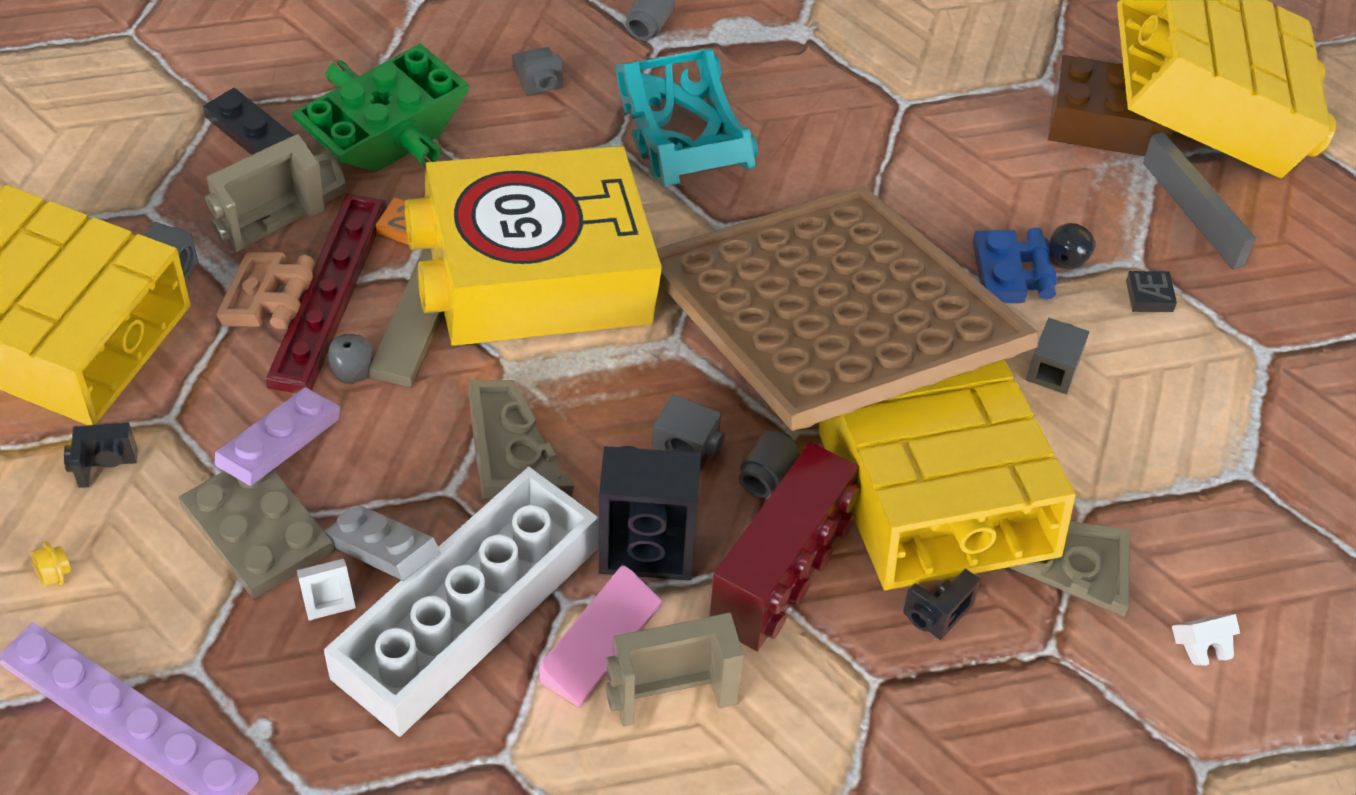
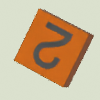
[376,197,409,245]

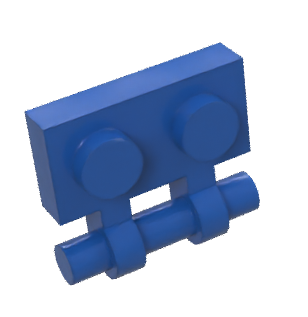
[973,228,1057,303]

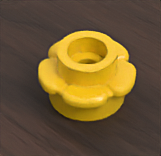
[30,541,71,587]

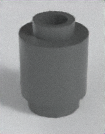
[625,0,675,40]
[739,431,800,498]

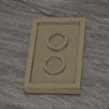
[179,470,335,600]

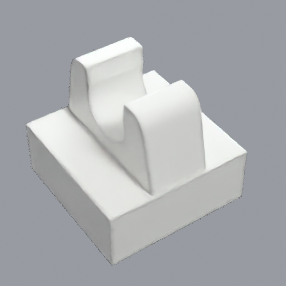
[297,559,356,620]
[1172,614,1240,665]

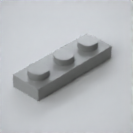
[324,505,441,581]

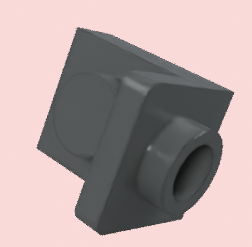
[512,47,563,96]

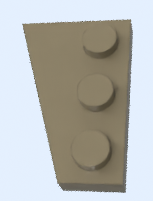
[1009,521,1129,617]

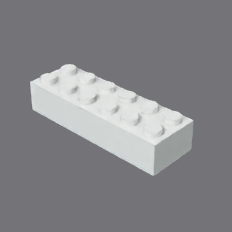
[324,466,599,737]

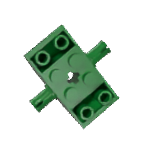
[292,43,469,172]

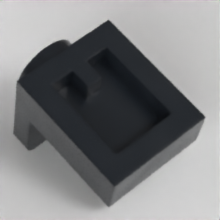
[64,422,138,488]
[903,568,981,640]

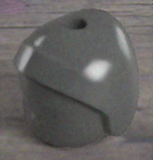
[328,334,373,384]

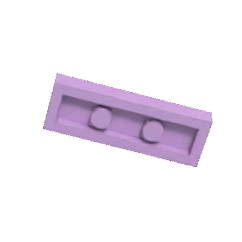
[215,387,340,486]

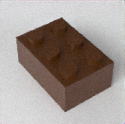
[1048,55,1173,157]

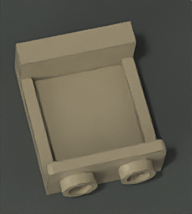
[205,134,325,252]
[605,613,744,727]

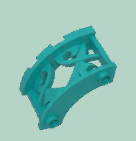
[614,49,758,186]

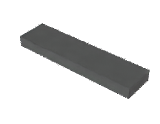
[1143,132,1256,270]

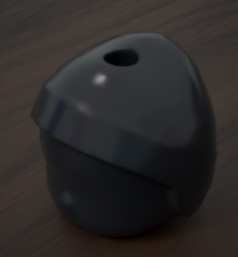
[1049,223,1096,269]

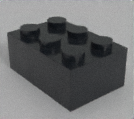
[599,446,701,581]

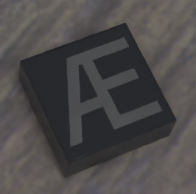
[1126,271,1177,312]

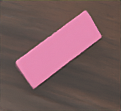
[539,565,662,708]

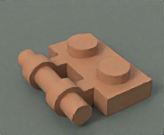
[216,252,315,329]

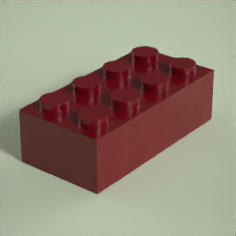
[709,442,861,652]

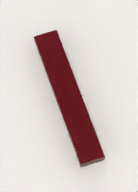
[266,193,387,394]

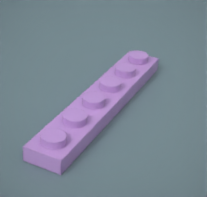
[0,622,259,795]

